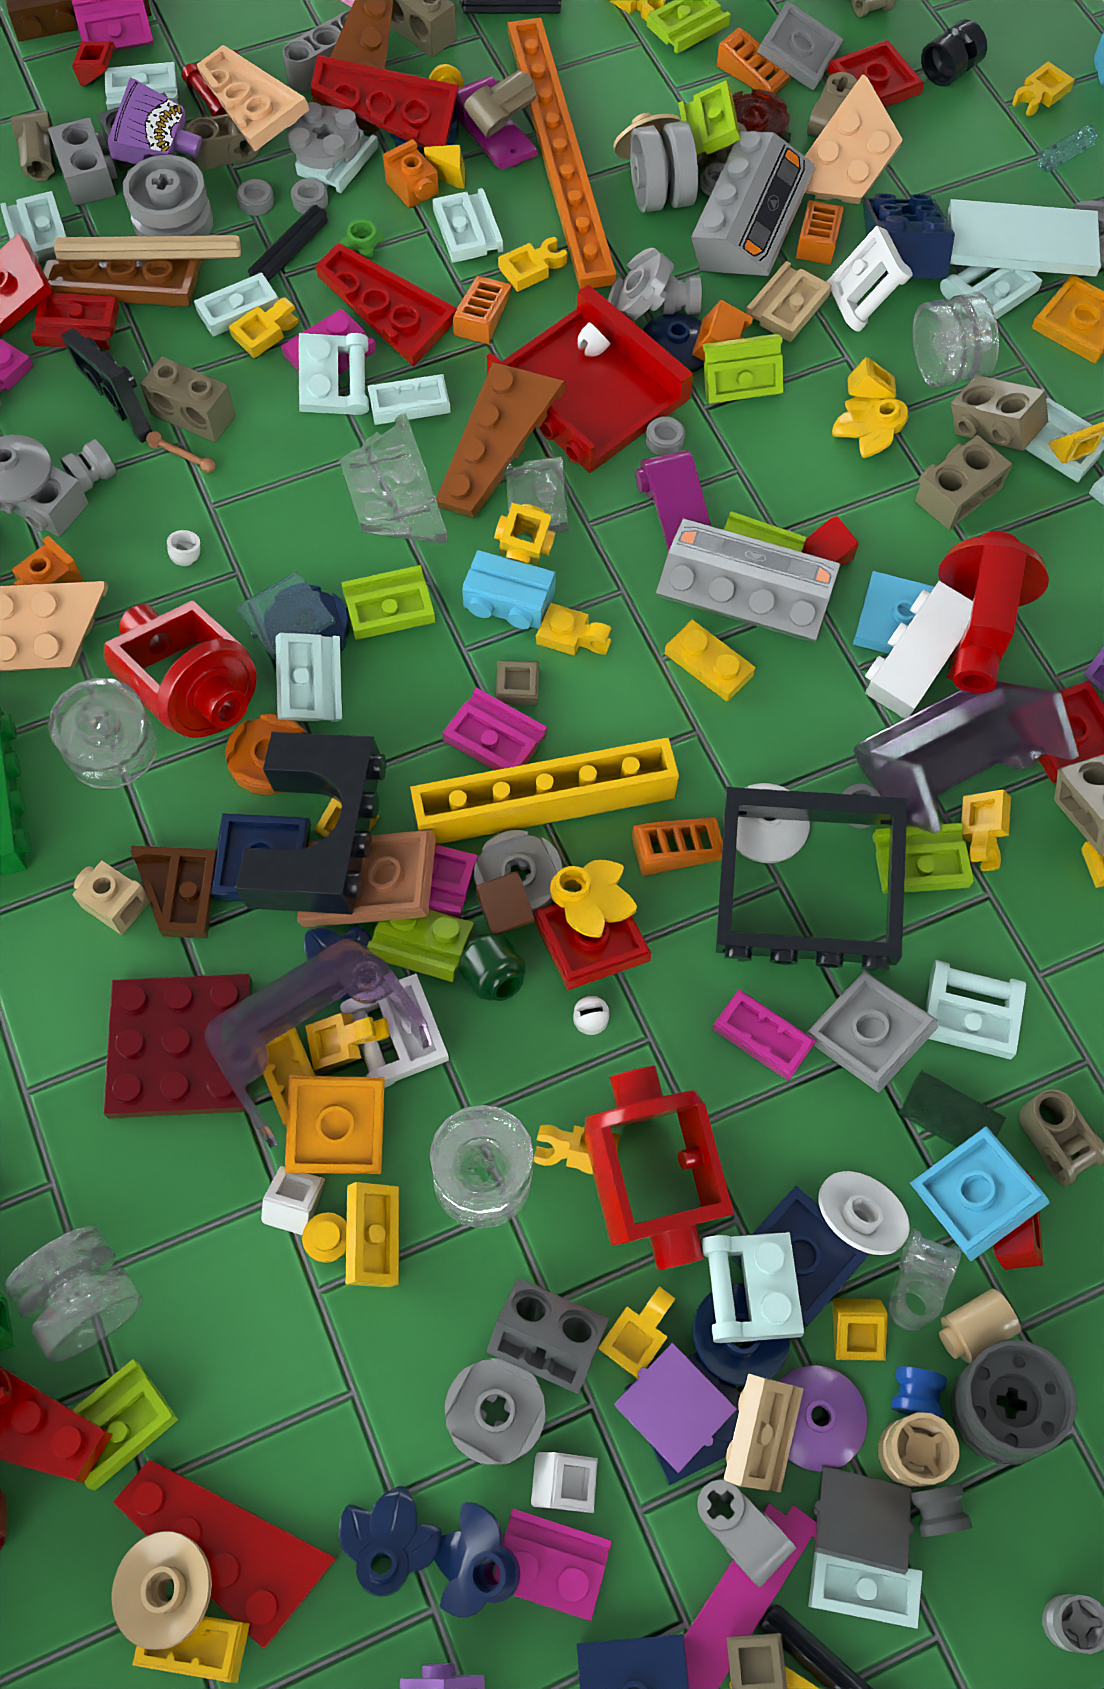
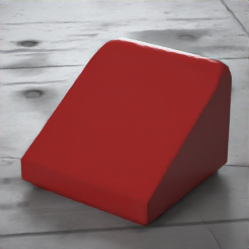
[72,41,115,86]
[802,515,858,567]

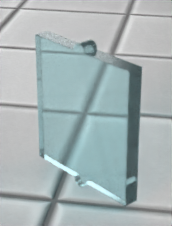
[236,572,335,659]

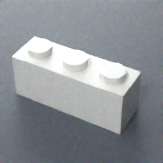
[865,581,973,720]

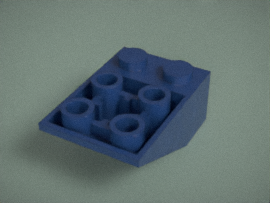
[863,193,955,279]

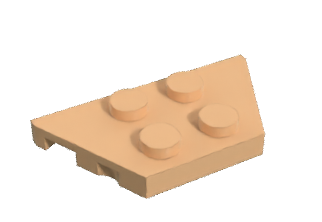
[805,74,903,204]
[0,581,108,672]

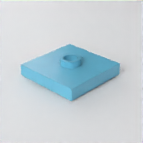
[853,571,934,654]
[910,1126,1050,1261]

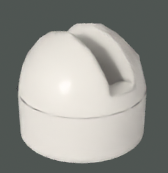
[578,322,611,357]
[167,530,200,567]
[573,995,610,1035]

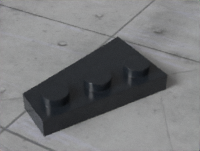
[61,328,152,443]

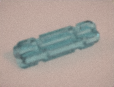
[1036,125,1098,172]

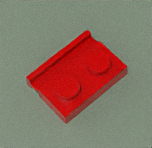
[31,293,119,351]

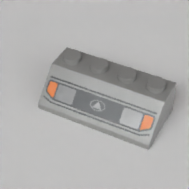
[691,131,815,276]
[656,519,840,643]

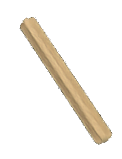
[54,235,242,261]

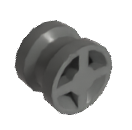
[911,1484,973,1538]

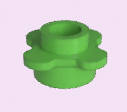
[341,219,384,258]

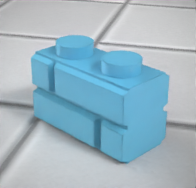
[462,550,556,629]

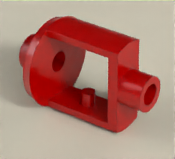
[938,531,1049,694]
[104,600,257,738]
[584,1066,734,1270]

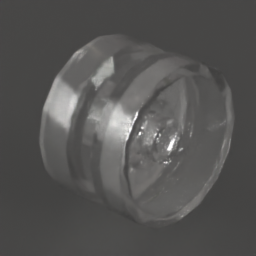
[912,291,999,388]
[48,678,158,789]

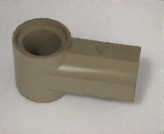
[463,70,537,138]
[11,111,55,182]

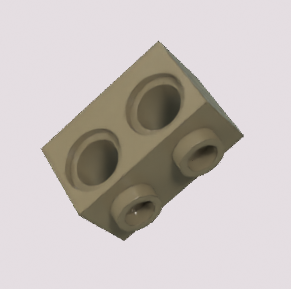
[390,0,456,57]
[140,356,236,443]
[951,375,1048,451]
[915,435,1012,530]
[1054,755,1104,855]

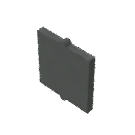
[813,1466,915,1575]

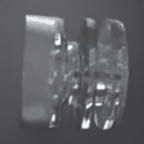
[430,1105,534,1229]
[4,1226,143,1363]

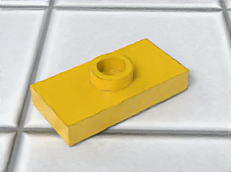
[250,1023,315,1128]
[132,1616,250,1683]

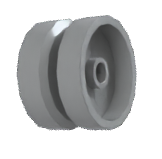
[630,121,698,213]
[123,154,213,236]

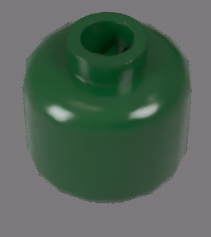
[459,933,526,1001]

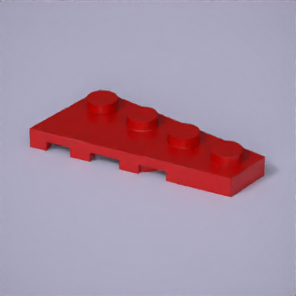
[310,55,458,148]
[316,243,457,367]
[0,1365,112,1483]
[112,1460,338,1649]

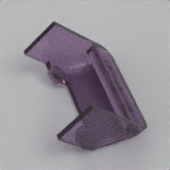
[854,681,1079,834]
[204,939,431,1149]

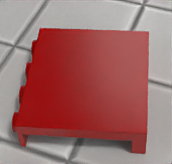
[486,284,693,473]

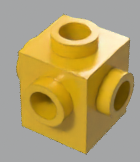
[494,502,556,566]

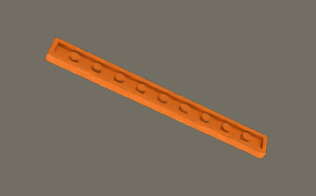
[508,18,616,290]

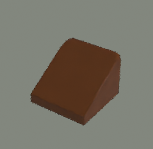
[476,871,535,934]

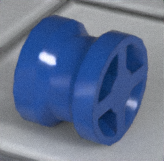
[891,1366,947,1418]

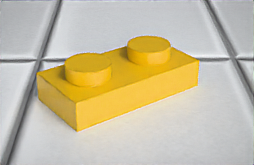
[664,619,756,702]
[346,1182,399,1287]

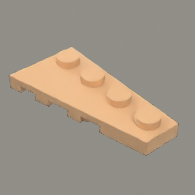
[196,45,310,151]

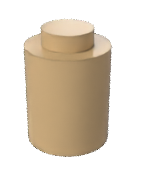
[939,1288,1021,1363]

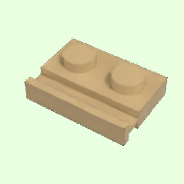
[746,261,832,342]
[724,1374,804,1493]

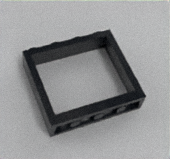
[716,787,907,971]

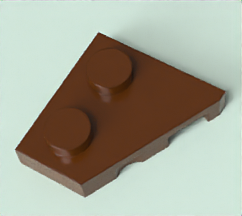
[131,846,217,939]

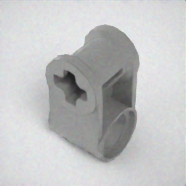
[697,1480,796,1588]

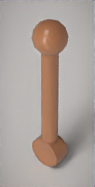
[146,431,216,473]

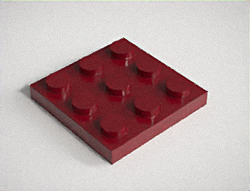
[104,974,252,1119]

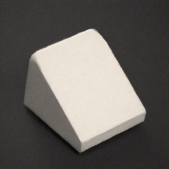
[261,1166,325,1235]
[531,1452,598,1513]

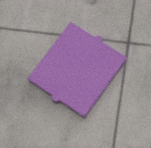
[614,1343,737,1473]

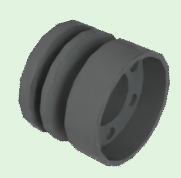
[950,1340,1077,1465]

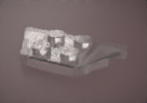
[340,413,448,543]

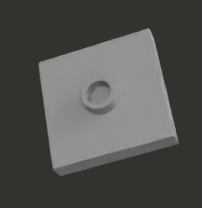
[757,0,844,91]
[805,971,938,1093]

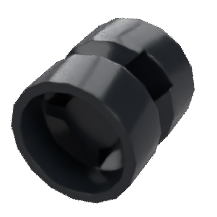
[921,19,987,87]

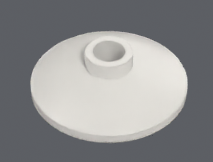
[723,783,810,863]
[818,1171,910,1255]

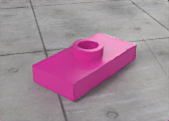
[712,989,816,1081]

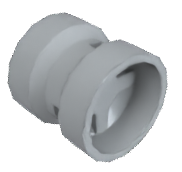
[661,276,702,315]
[60,439,117,493]
[1042,1594,1104,1654]

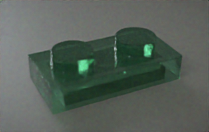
[897,1070,1006,1147]

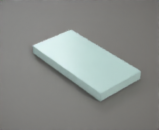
[948,199,1101,276]

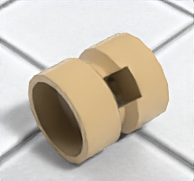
[878,1413,960,1487]

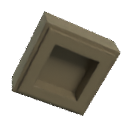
[496,661,539,705]
[727,1633,788,1689]

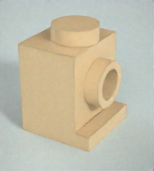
[72,860,150,935]

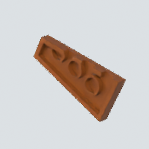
[311,0,393,133]
[43,259,204,307]
[435,362,567,518]

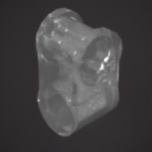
[888,1228,961,1331]

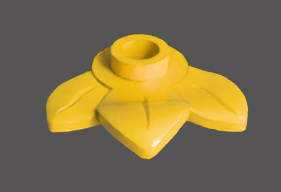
[832,396,908,458]
[550,860,637,937]

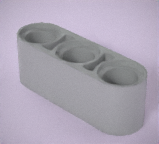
[283,9,351,91]

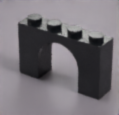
[235,732,386,915]

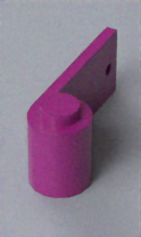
[456,76,538,170]
[635,450,712,552]

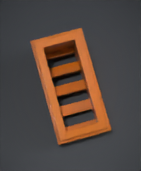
[716,27,792,99]
[796,200,844,265]
[453,276,512,344]
[631,817,723,876]

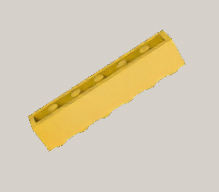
[410,738,679,845]

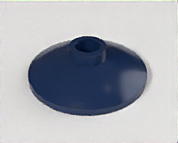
[643,313,705,373]
[693,1284,790,1386]

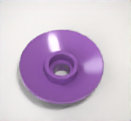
[779,1365,867,1472]

